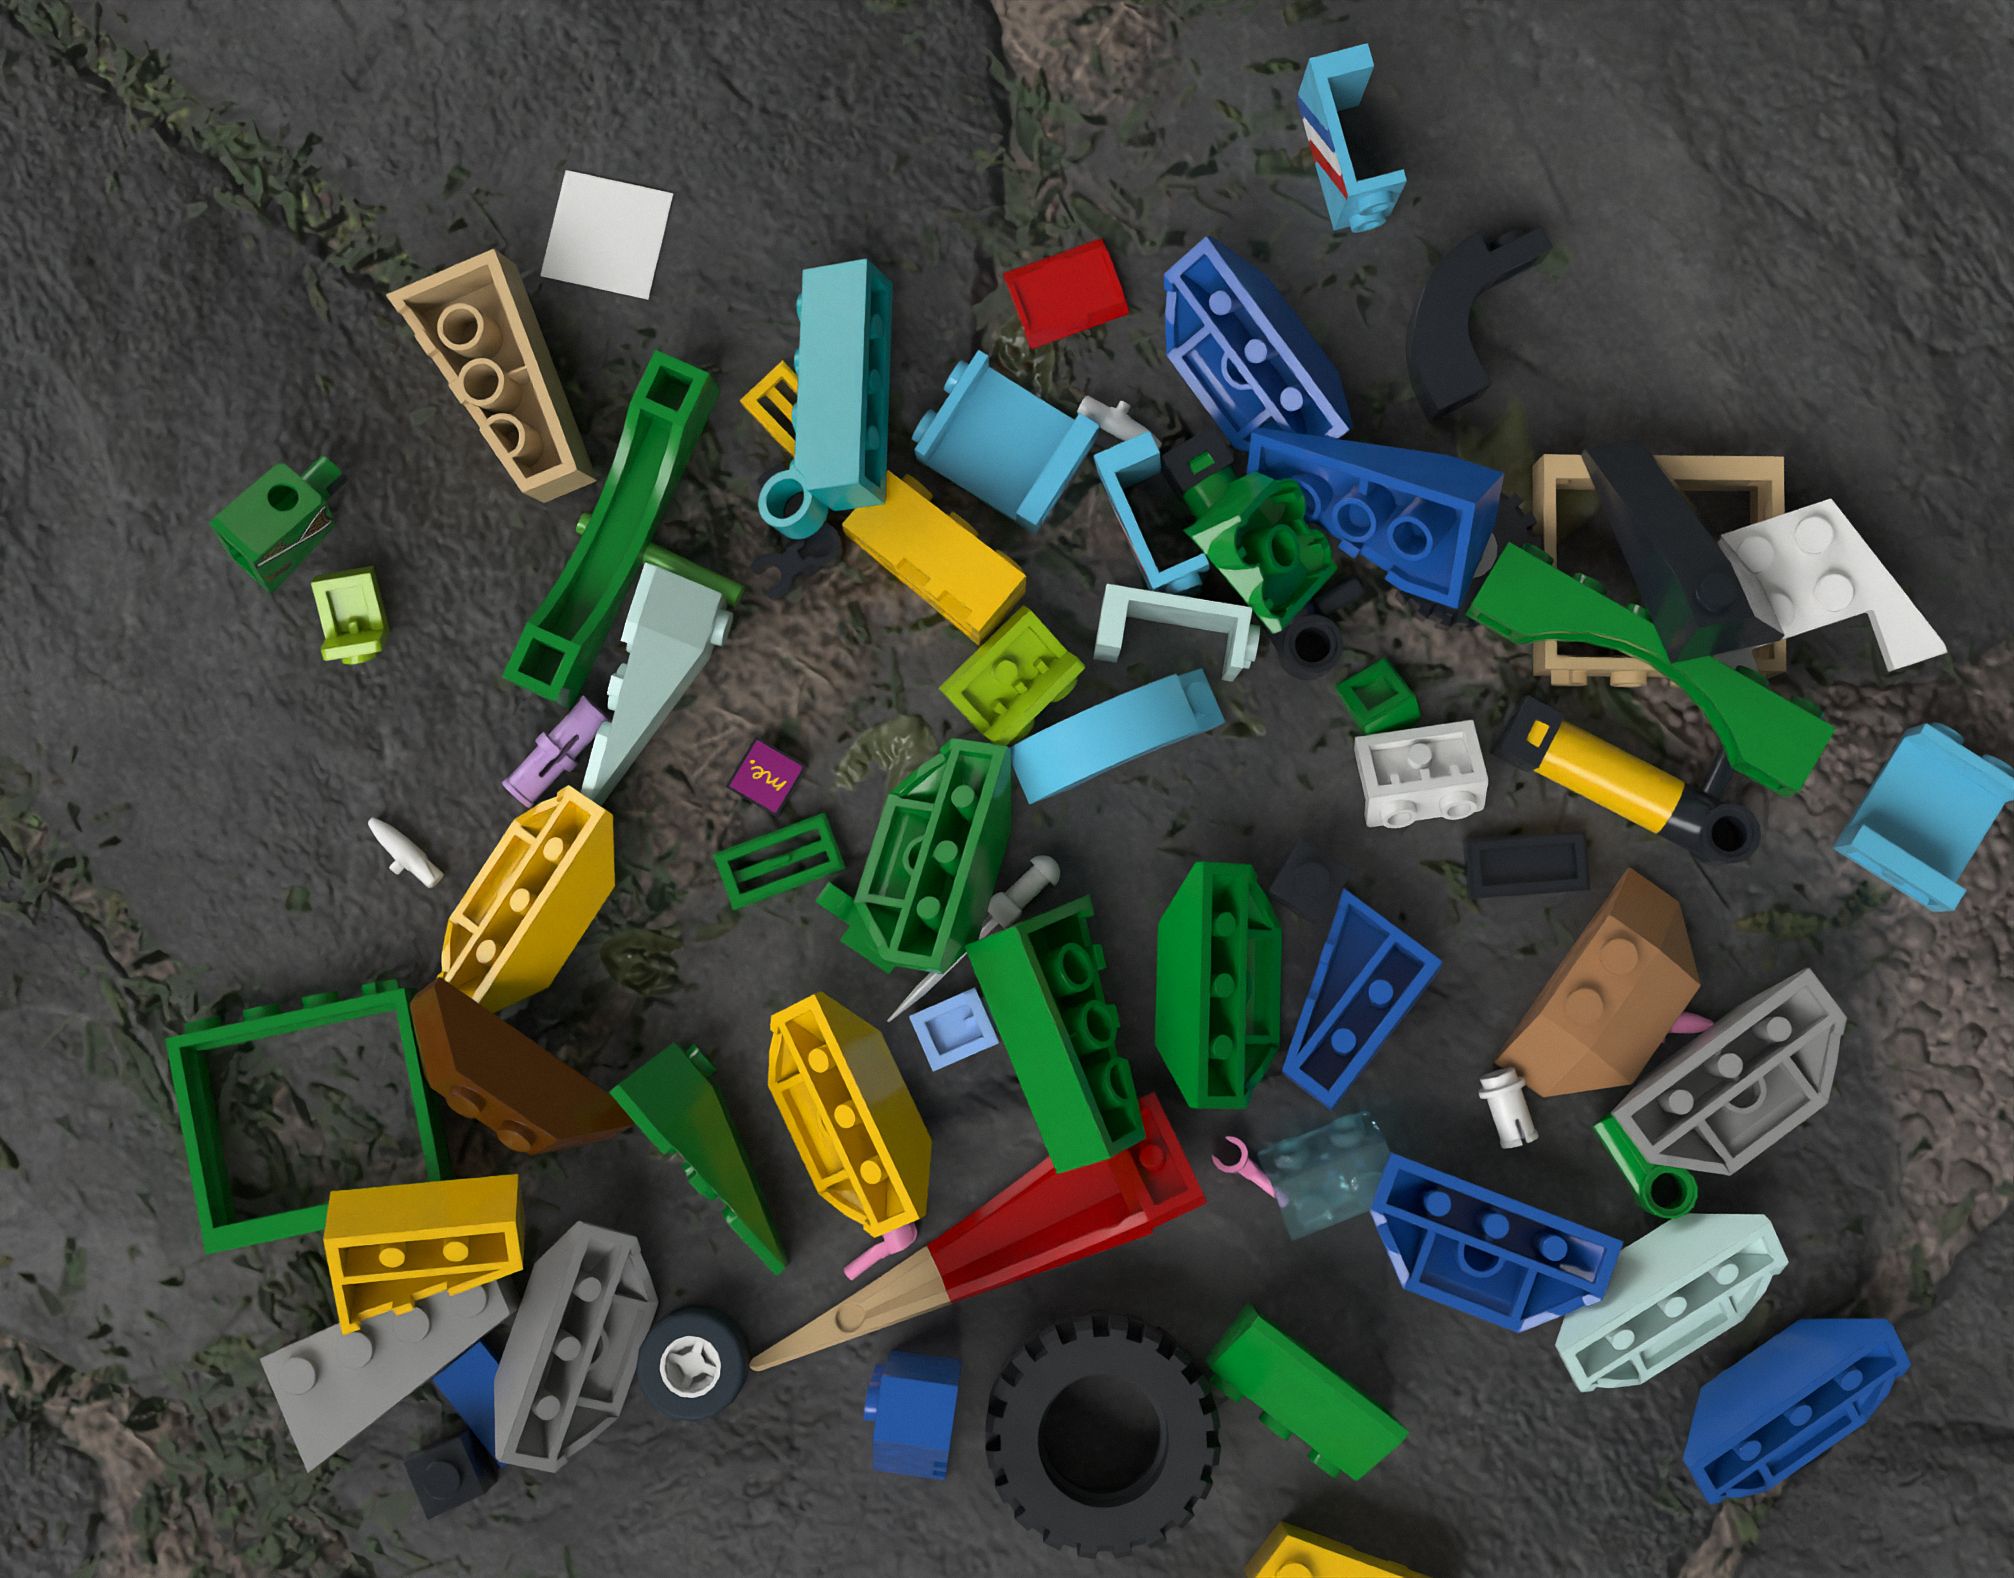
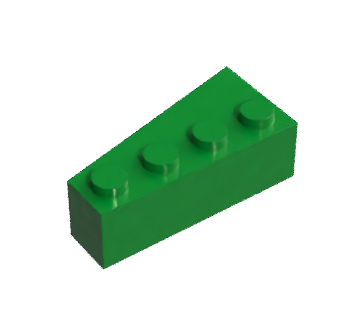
[964,894,1146,1174]

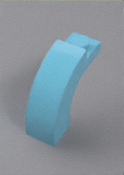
[1009,668,1225,805]

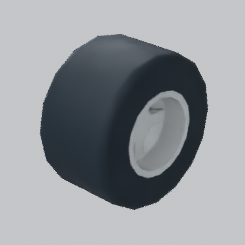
[636,1305,751,1422]

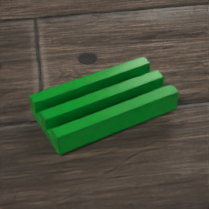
[713,812,846,911]

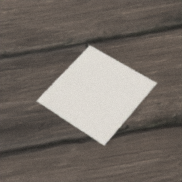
[540,170,673,300]

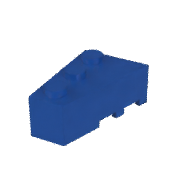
[1282,888,1443,1112]

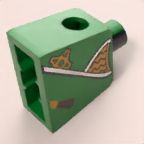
[209,455,348,594]

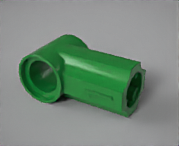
[1591,1110,1698,1219]

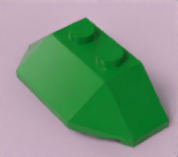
[854,738,1012,974]
[1155,861,1282,1109]

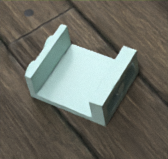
[1093,584,1260,682]

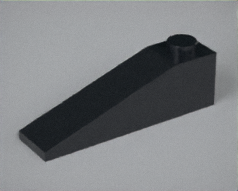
[1581,439,1785,664]

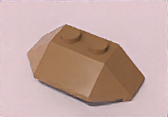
[1492,868,1701,1097]

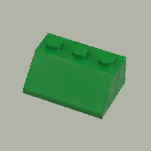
[1205,1302,1409,1482]

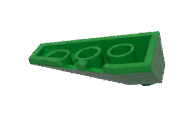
[609,1041,791,1276]

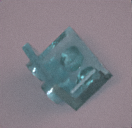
[1258,1111,1390,1241]

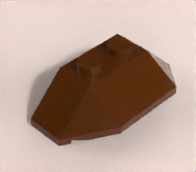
[409,977,635,1156]

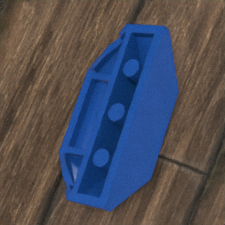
[1164,235,1353,452]
[1369,1152,1623,1333]
[1683,1319,1912,1505]

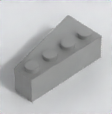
[260,1274,522,1473]

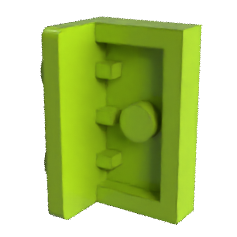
[938,606,1085,746]

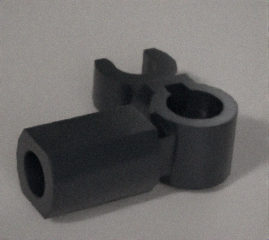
[750,460,845,601]

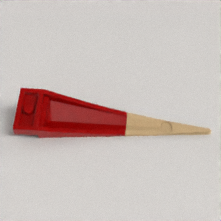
[749,1092,1207,1371]

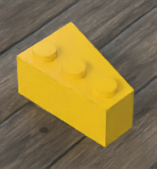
[842,470,1026,647]
[323,1174,526,1336]

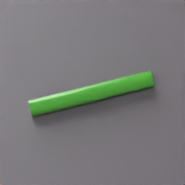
[576,511,745,607]

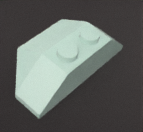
[1555,1213,1789,1392]

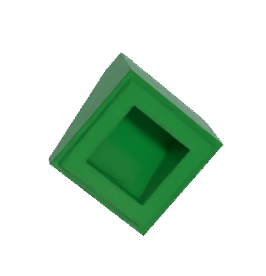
[1335,657,1421,736]

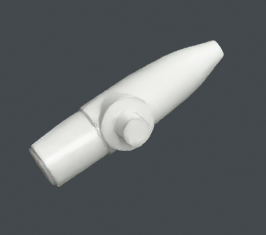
[1077,395,1162,450]
[368,817,444,888]

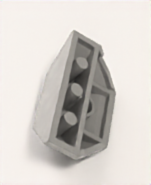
[1611,968,1847,1176]
[494,1221,659,1473]

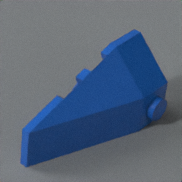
[1247,428,1504,609]

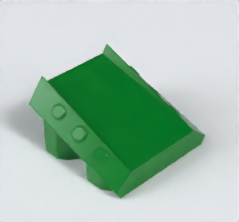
[1183,471,1338,634]

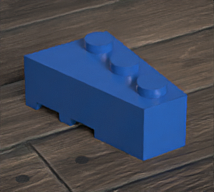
[863,1349,962,1480]

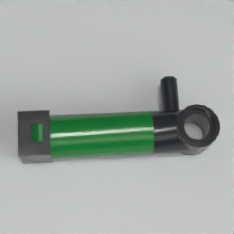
[1160,425,1365,681]

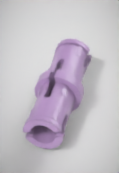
[502,695,612,808]

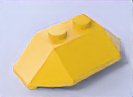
[437,785,615,1013]
[768,991,932,1238]

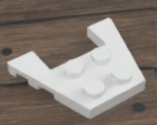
[1713,499,1947,673]

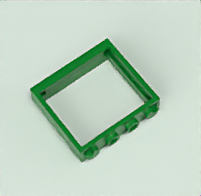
[165,979,454,1255]

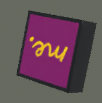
[726,736,809,818]

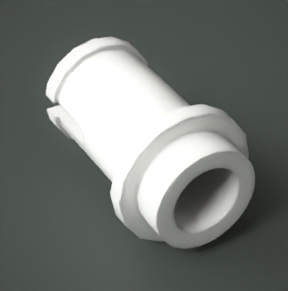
[1478,1067,1539,1149]

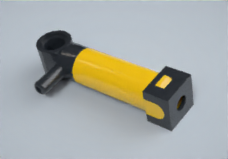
[1490,695,1761,866]

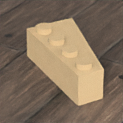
[386,249,598,503]

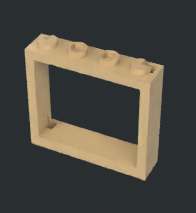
[1532,454,1786,688]

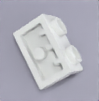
[1354,720,1489,828]

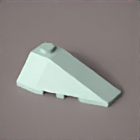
[581,563,733,806]

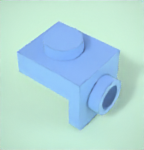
[909,987,999,1071]

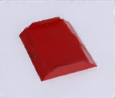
[1002,238,1129,349]

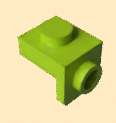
[311,566,390,664]

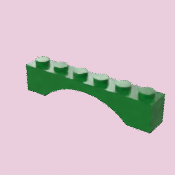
[502,350,721,710]
[1465,542,1836,798]

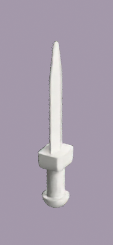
[887,855,1060,1022]

